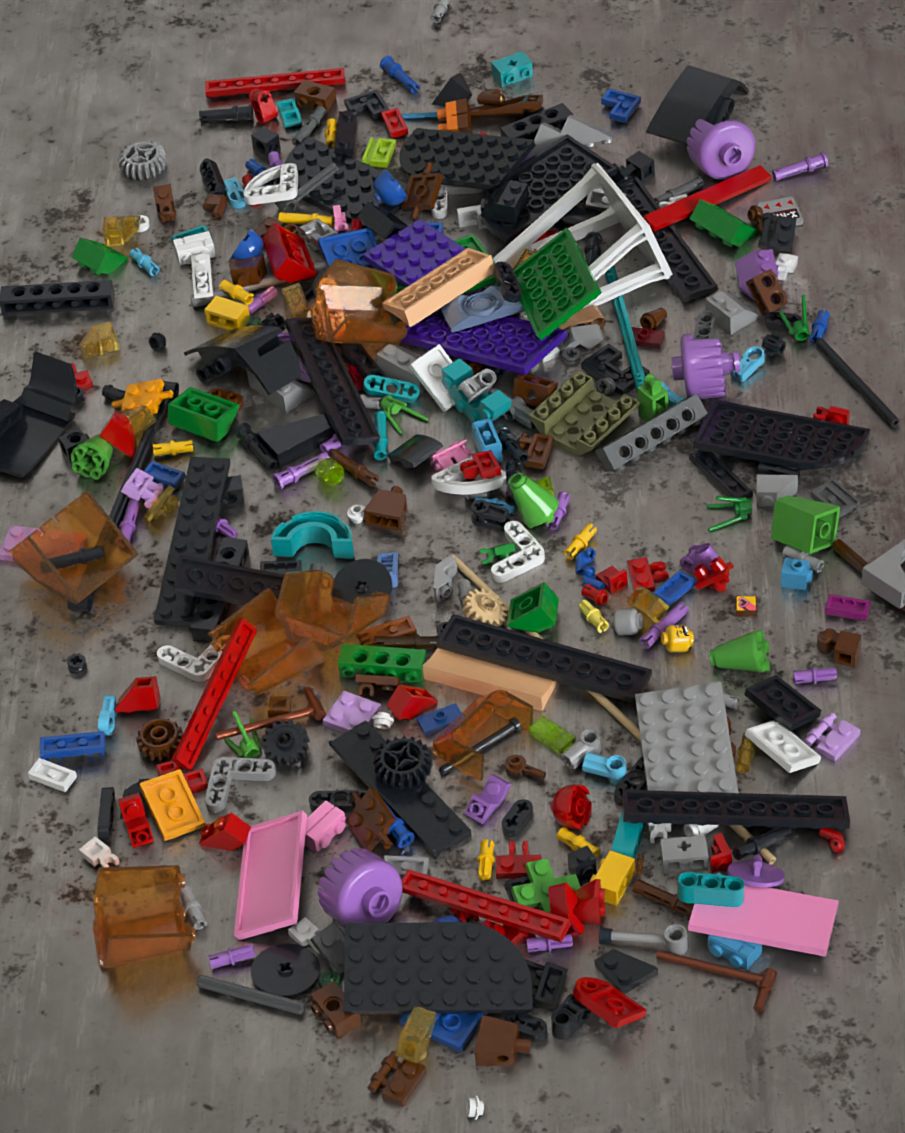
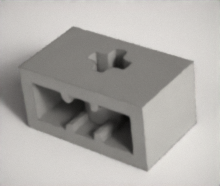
[660,835,709,874]

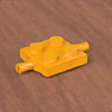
[112,378,173,419]

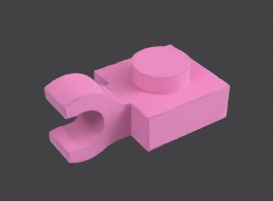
[333,205,349,234]

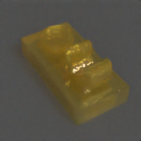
[142,484,180,524]

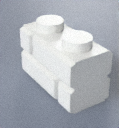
[173,231,216,266]

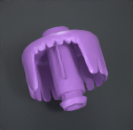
[687,119,755,180]
[671,334,741,399]
[318,848,402,927]

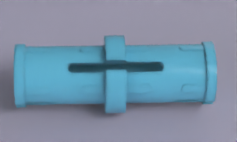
[129,248,160,276]

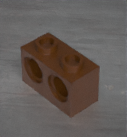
[746,269,789,316]

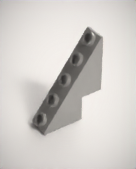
[528,115,615,156]

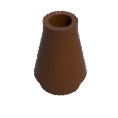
[640,307,667,330]

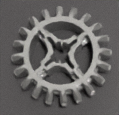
[118,140,167,180]

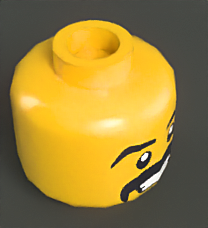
[661,625,694,653]

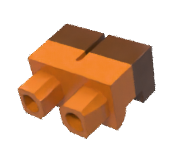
[437,98,472,133]

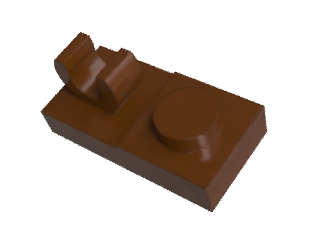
[355,674,401,697]

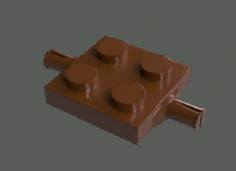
[401,162,443,221]
[346,788,396,852]

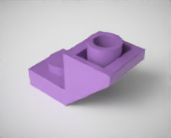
[464,774,511,824]

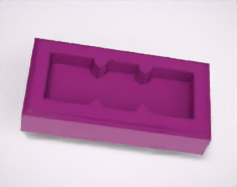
[825,594,871,621]

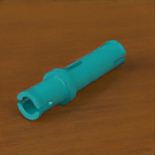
[373,411,388,460]

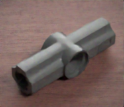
[489,388,536,429]

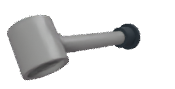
[599,924,688,955]

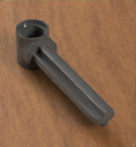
[275,163,339,213]

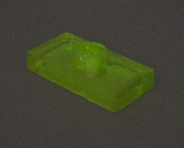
[529,715,576,754]

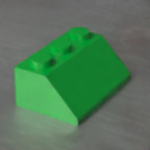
[690,199,759,247]
[168,387,239,442]

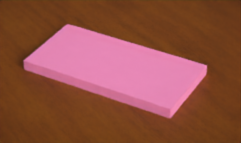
[234,810,307,941]
[688,885,839,957]

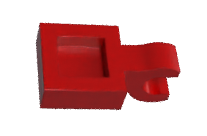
[813,406,850,425]

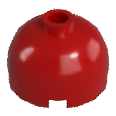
[550,784,592,829]

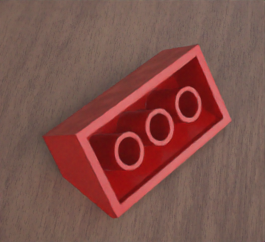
[262,222,317,283]

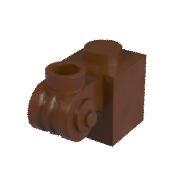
[153,184,176,223]
[817,628,861,668]

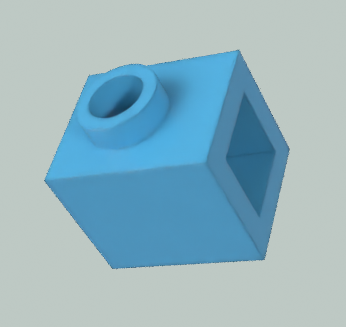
[781,558,813,590]

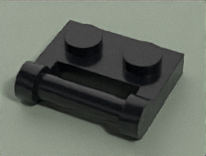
[758,213,797,252]

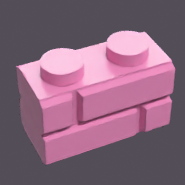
[304,801,346,853]

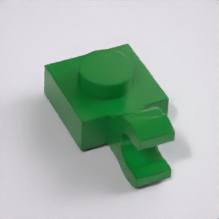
[478,542,516,564]

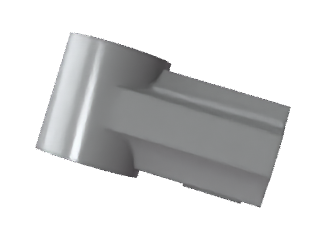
[561,728,602,769]

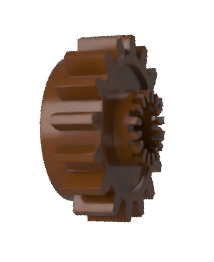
[136,718,183,761]

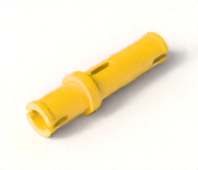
[278,212,335,228]

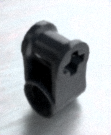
[551,994,591,1040]

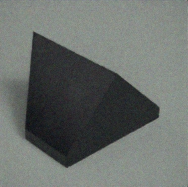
[432,73,472,106]

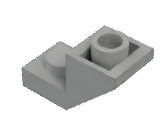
[558,324,604,353]
[433,555,458,603]

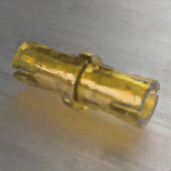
[736,733,755,773]

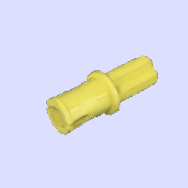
[578,600,609,633]

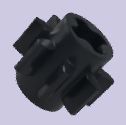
[262,312,286,331]
[762,332,786,357]

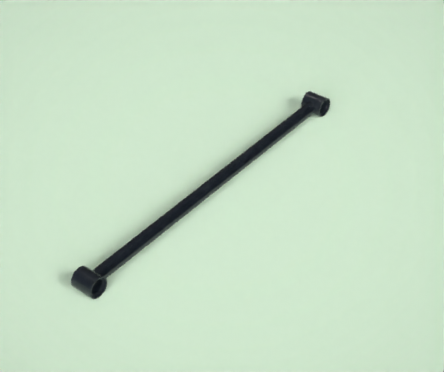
[67,381,179,612]

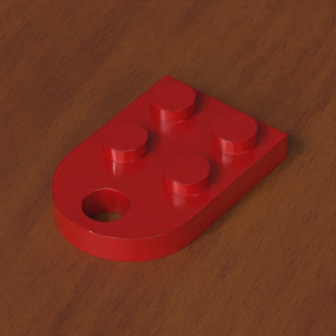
[573,977,647,1028]

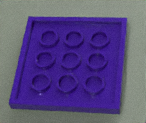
[363,219,466,288]

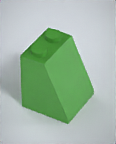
[771,495,840,554]

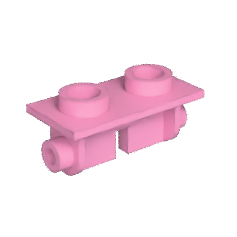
[430,440,472,472]

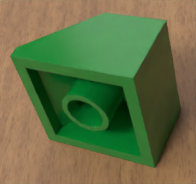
[71,237,128,275]
[507,582,559,633]

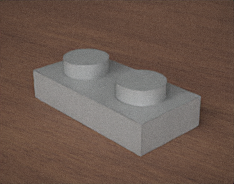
[384,855,429,880]

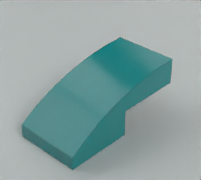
[277,98,302,128]

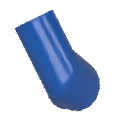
[575,548,596,575]
[582,566,605,590]

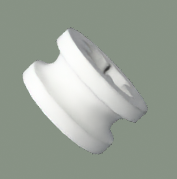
[133,215,150,232]

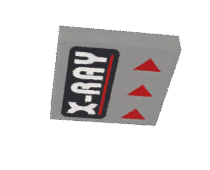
[757,196,803,231]

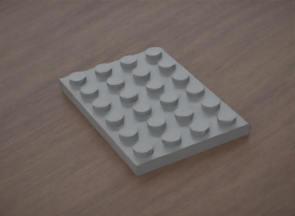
[635,682,739,794]

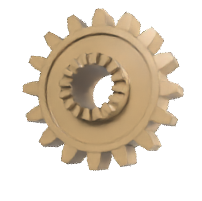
[462,588,508,627]

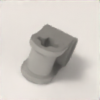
[457,369,496,404]

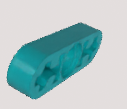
[363,375,420,403]

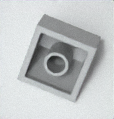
[706,290,760,335]

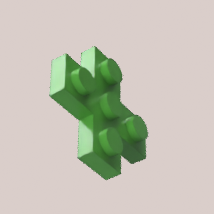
[511,858,581,913]

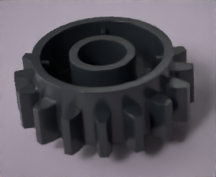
[261,719,310,766]

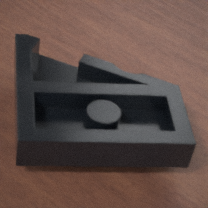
[594,949,658,994]

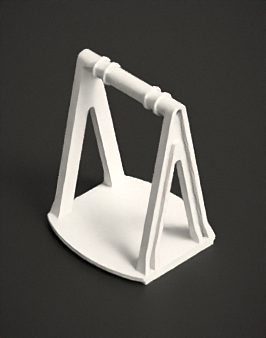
[493,163,673,321]

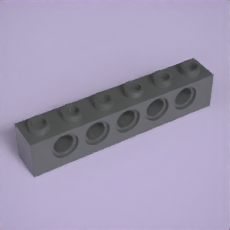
[595,394,708,472]

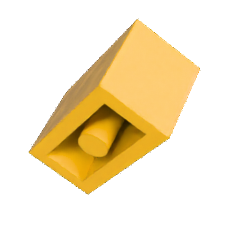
[204,296,251,331]
[590,850,635,906]

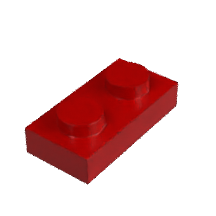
[381,108,408,138]

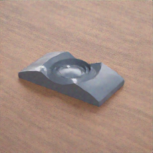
[440,286,524,333]

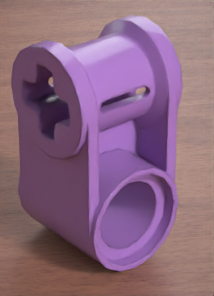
[680,543,719,573]

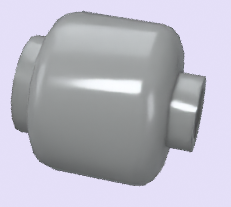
[610,608,643,636]

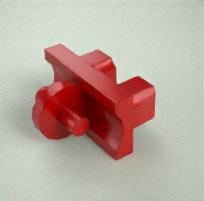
[693,556,734,592]

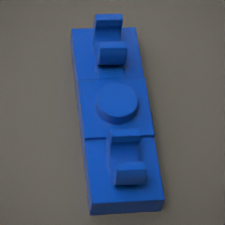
[40,731,105,761]

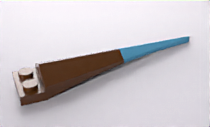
[401,95,543,119]

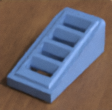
[377,552,398,588]

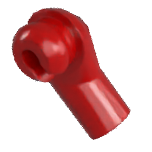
[819,828,845,852]

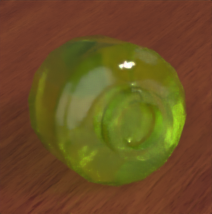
[315,458,344,487]

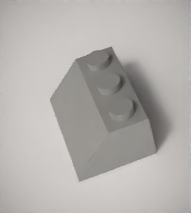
[376,344,427,395]
[247,369,316,414]

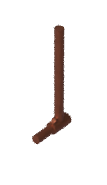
[215,687,326,741]
[656,950,777,1012]

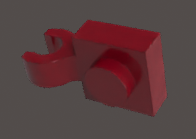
[347,364,365,392]

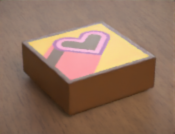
[736,596,757,616]

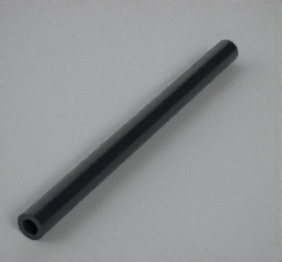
[816,338,900,427]

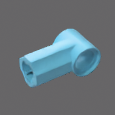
[582,753,627,784]

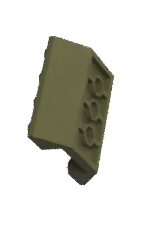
[529,371,641,456]

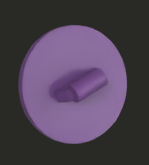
[727,855,785,887]

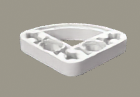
[244,163,298,205]
[431,457,507,495]

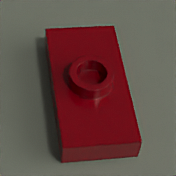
[623,327,665,349]

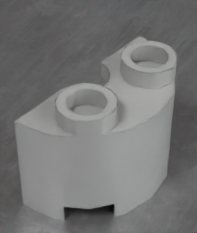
[299,219,338,251]

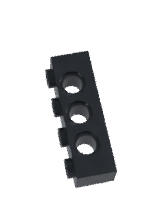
[500,103,573,140]

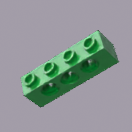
[338,643,427,683]

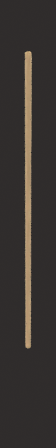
[452,554,776,864]

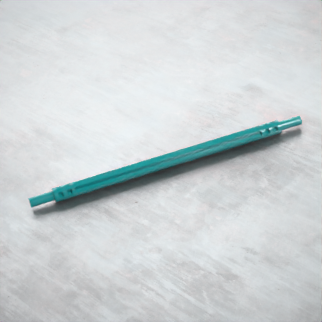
[605,265,645,391]

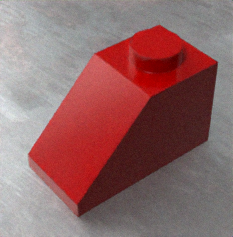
[99,411,137,458]
[386,684,438,720]

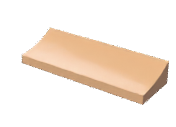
[382,248,495,327]
[422,648,557,711]

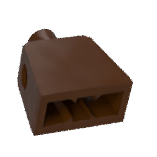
[229,255,267,287]
[364,486,407,532]
[474,1015,532,1066]

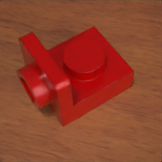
[596,565,628,594]
[709,833,733,873]

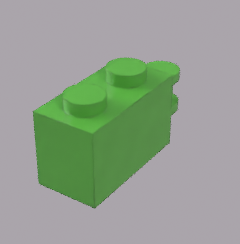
[638,374,669,421]

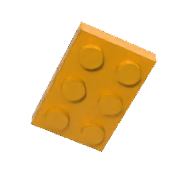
[139,769,206,841]

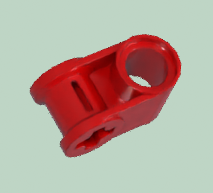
[249,88,278,124]

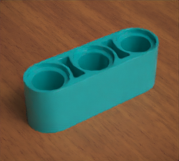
[611,810,645,859]
[677,872,745,907]

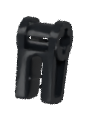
[471,500,509,532]

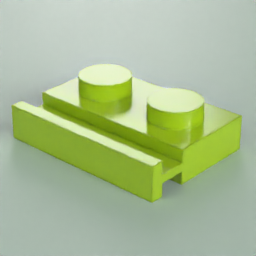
[362,137,396,168]

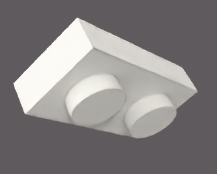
[28,758,77,792]

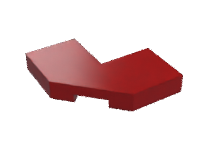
[155,760,208,794]

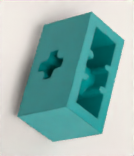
[491,51,533,87]

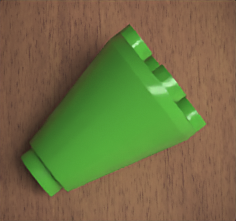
[71,433,114,480]
[509,473,559,528]
[709,630,770,673]

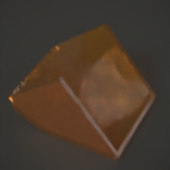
[9,490,139,605]

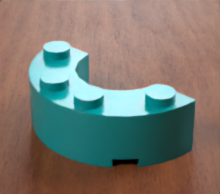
[442,358,512,423]
[271,511,354,559]

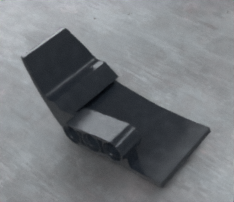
[646,65,749,145]
[184,325,301,395]
[0,351,78,478]

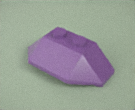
[735,249,779,304]

